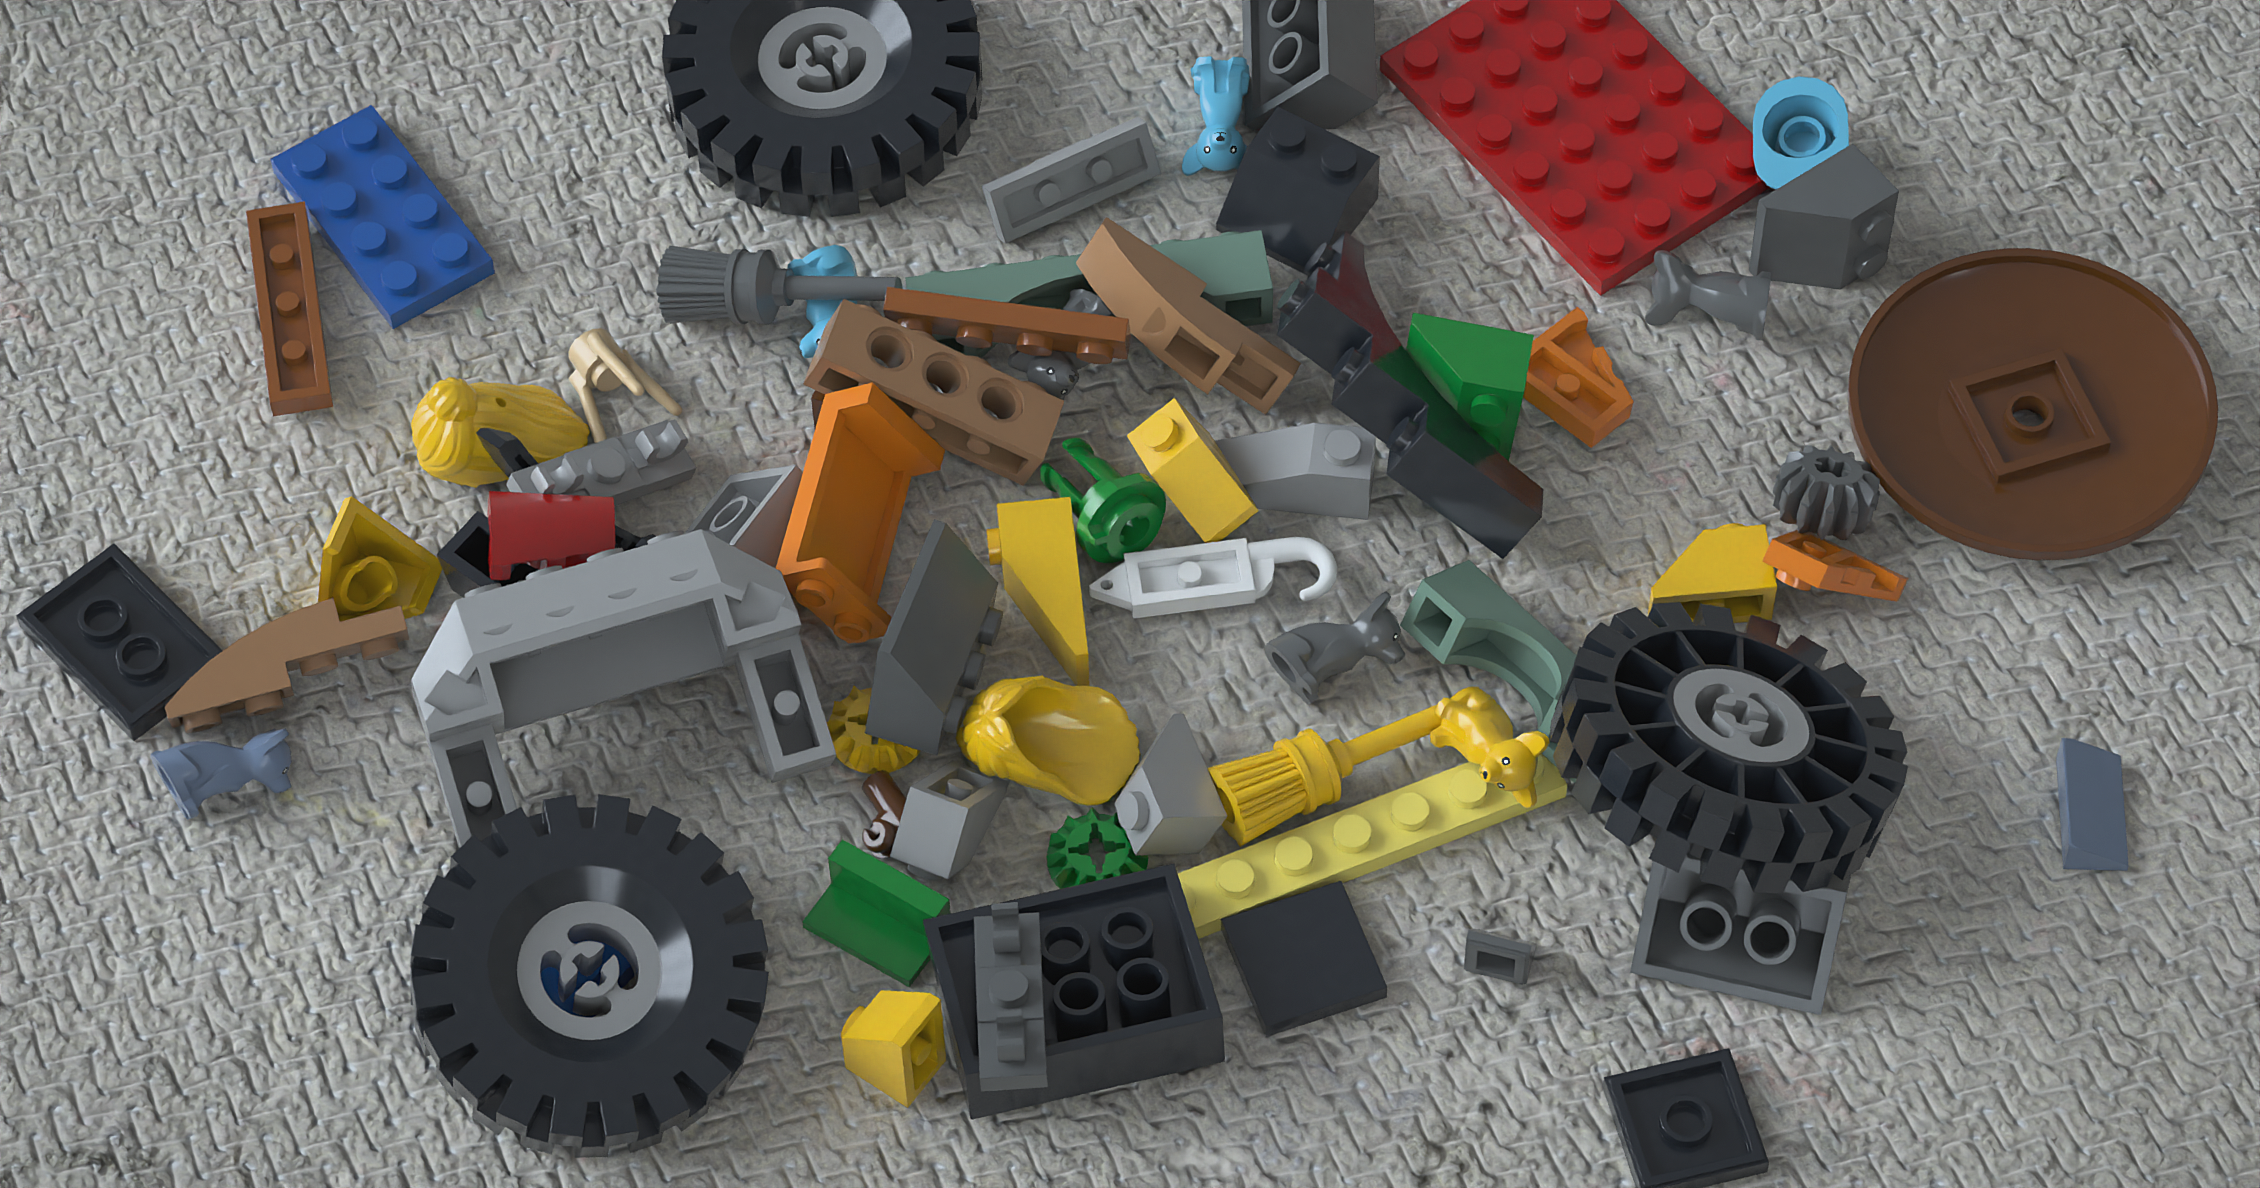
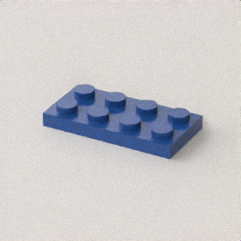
[270,105,495,329]

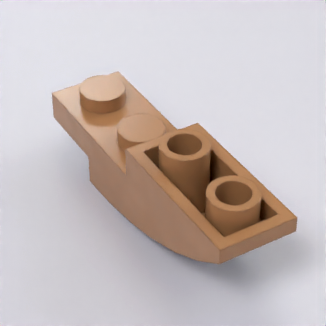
[1076,217,1301,415]
[165,598,409,733]

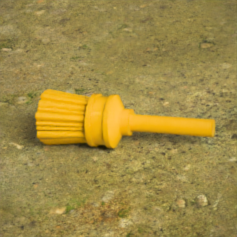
[1208,704,1442,847]

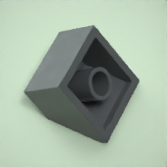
[1749,144,1899,290]

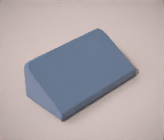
[2056,738,2129,871]

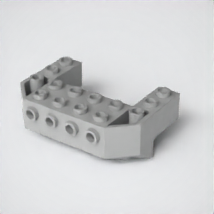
[411,529,836,848]

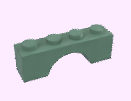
[1400,560,1576,783]

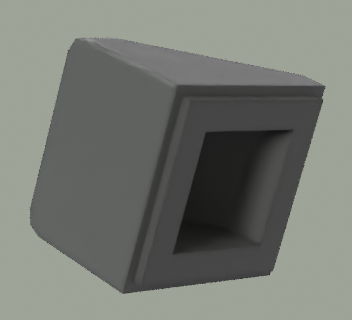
[1464,929,1536,985]

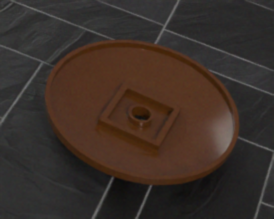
[1847,248,2218,560]

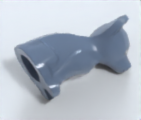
[150,728,292,820]

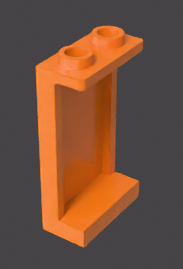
[776,382,945,644]

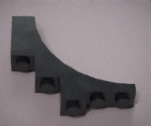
[1277,231,1544,559]

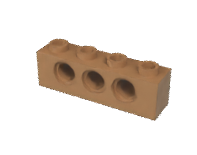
[803,299,1064,486]

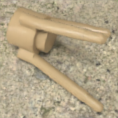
[568,328,682,443]

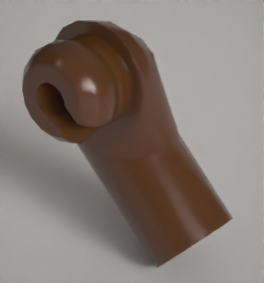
[862,770,907,859]

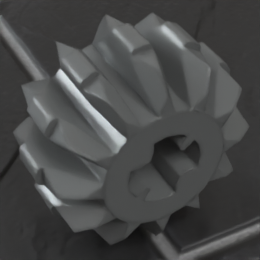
[1773,445,1880,540]

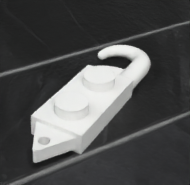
[1089,537,1338,619]

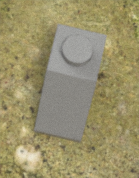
[1114,714,1227,855]
[890,760,1009,881]

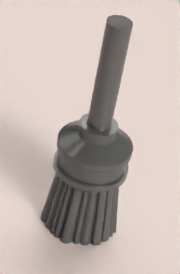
[656,245,902,325]

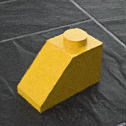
[1126,398,1259,543]
[1648,523,1777,623]
[841,990,946,1108]

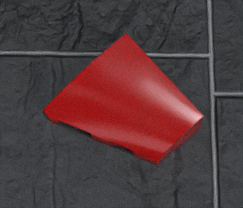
[487,491,615,580]

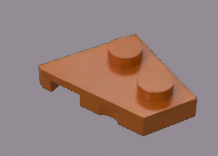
[1523,307,1634,448]
[1762,530,1909,602]

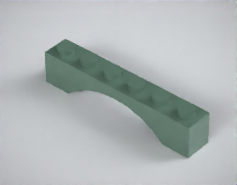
[905,230,1273,358]

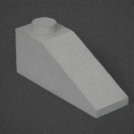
[1215,423,1376,520]

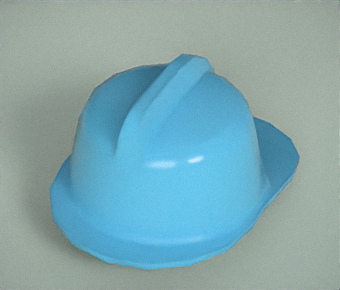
[1753,76,1849,189]

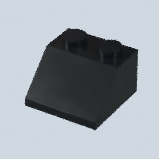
[1216,107,1380,276]

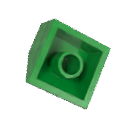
[1406,312,1534,461]

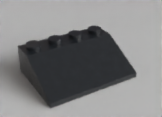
[923,864,1225,1120]

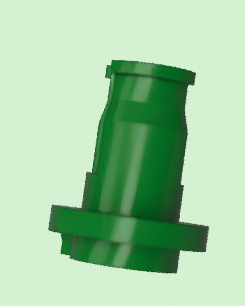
[1040,438,1166,563]

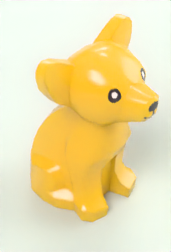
[1430,686,1550,808]

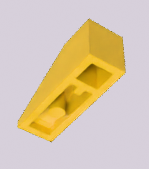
[986,497,1090,686]

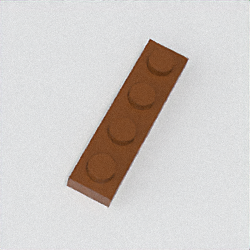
[246,201,333,417]
[883,287,1131,364]

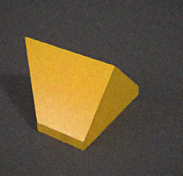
[318,496,442,622]

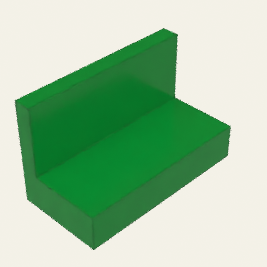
[802,839,951,988]

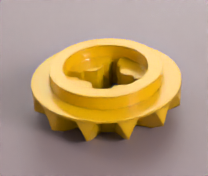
[826,685,921,774]

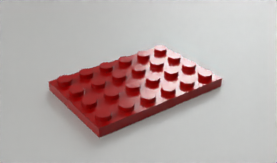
[1379,0,1770,296]

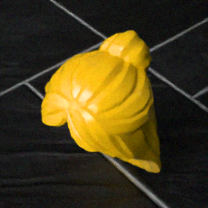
[411,377,590,488]
[955,675,1141,806]

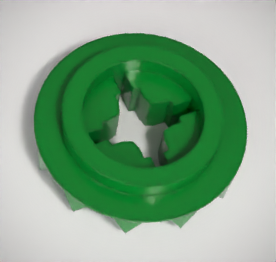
[1046,807,1148,889]

